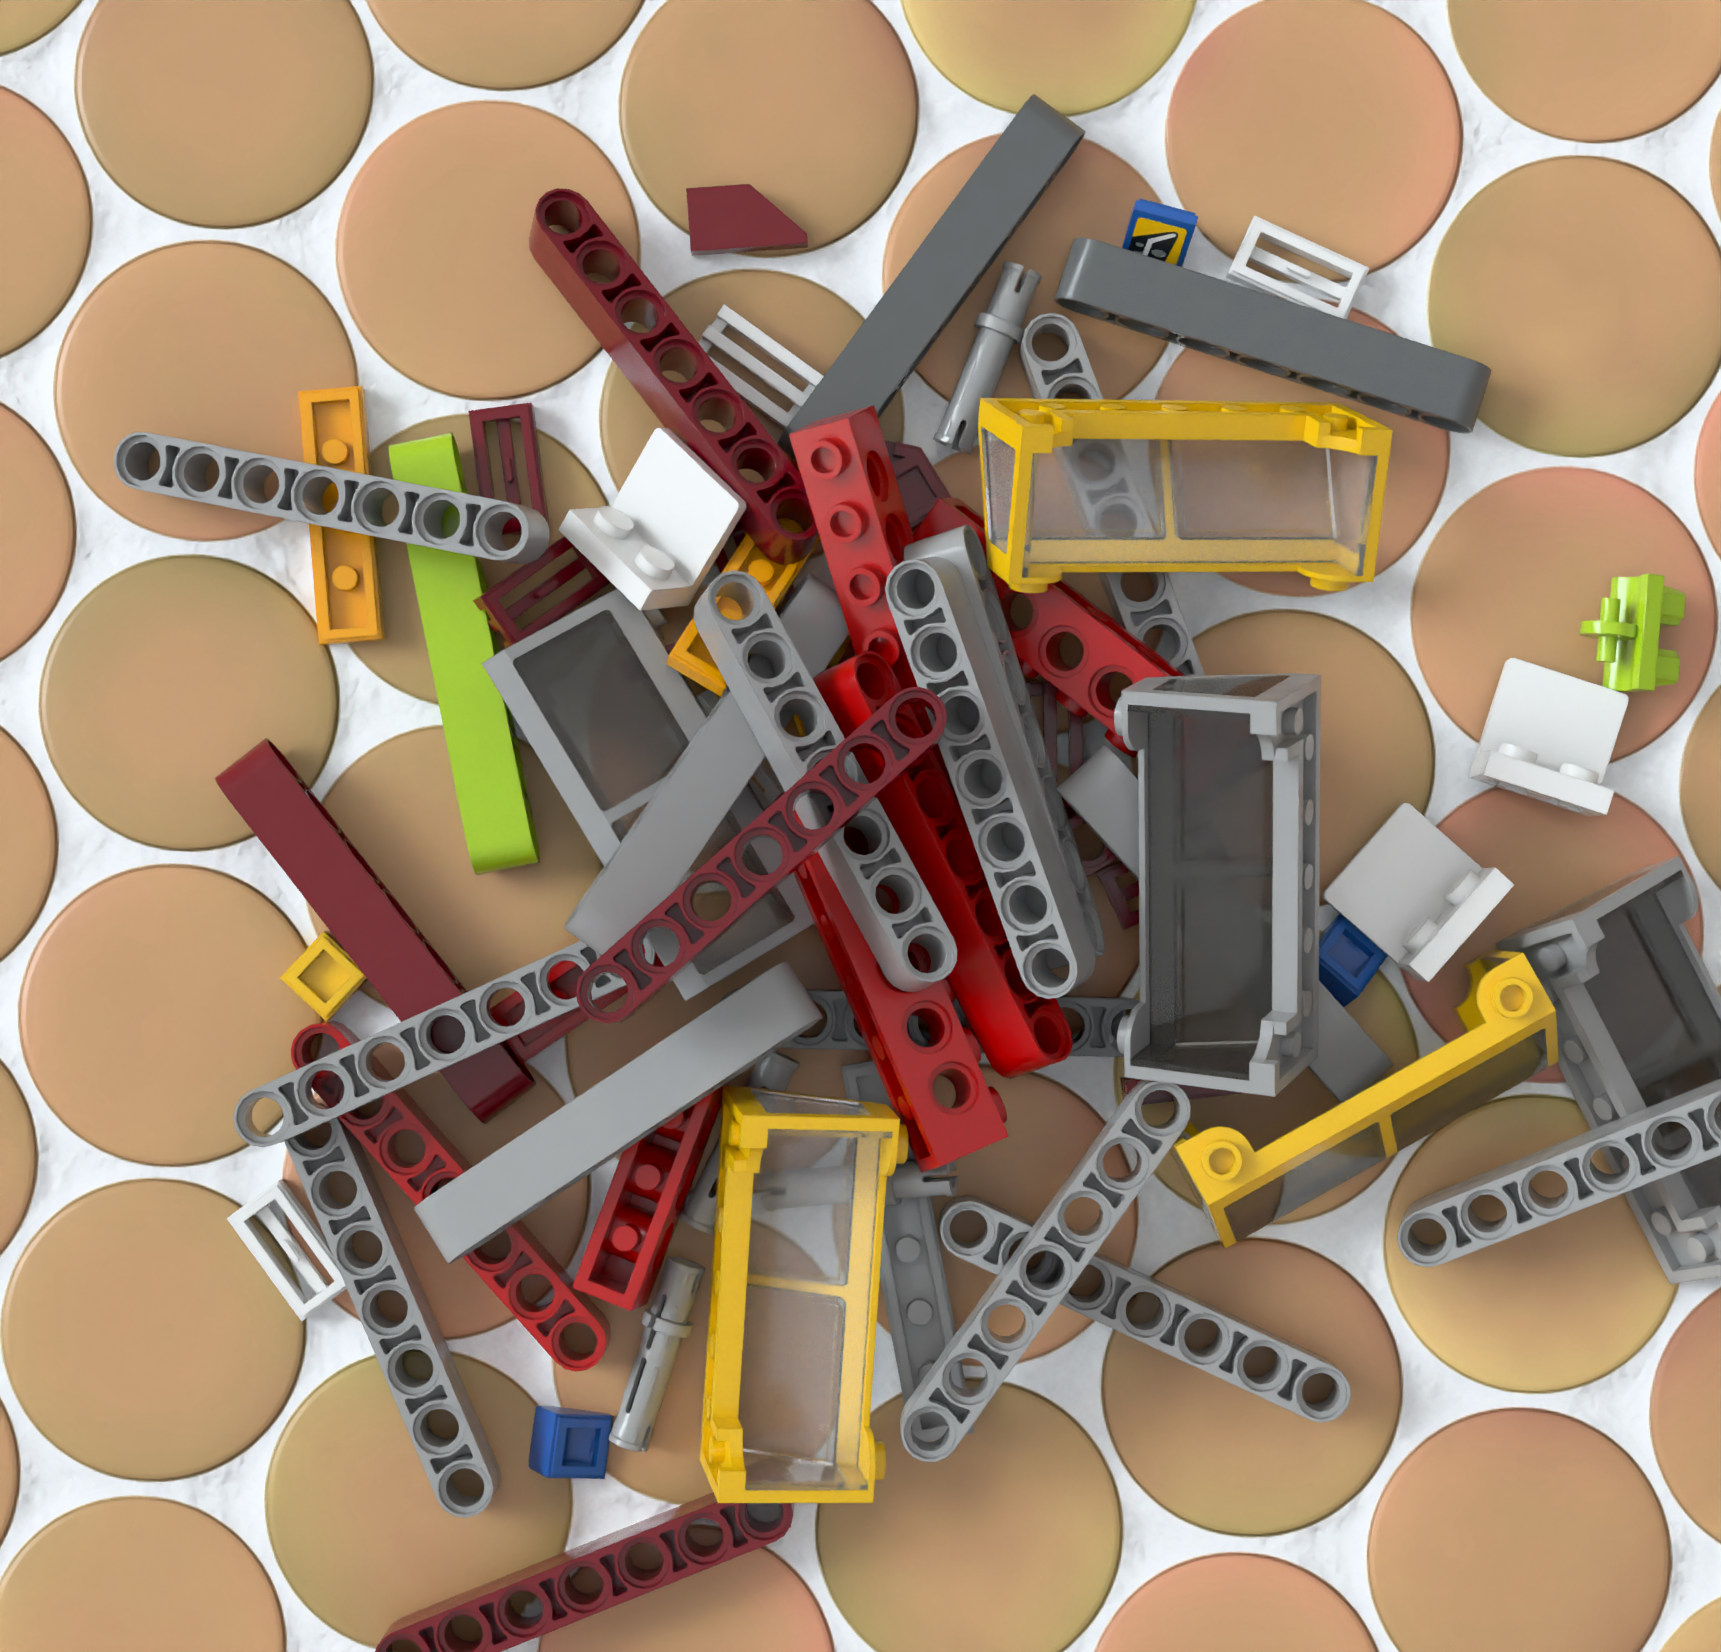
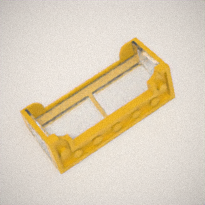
[978,398,1393,593]
[700,1086,908,1503]

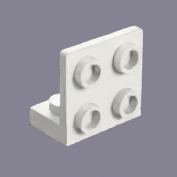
[558,428,746,611]
[1468,658,1629,817]
[1322,803,1514,982]

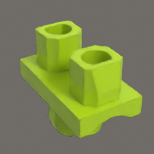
[1580,573,1686,693]

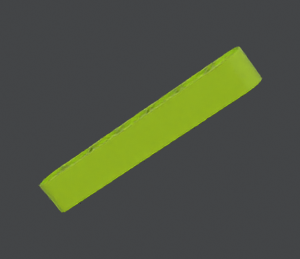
[389,433,540,875]

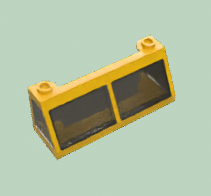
[1169,950,1559,1249]

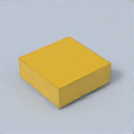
[280,931,368,1021]

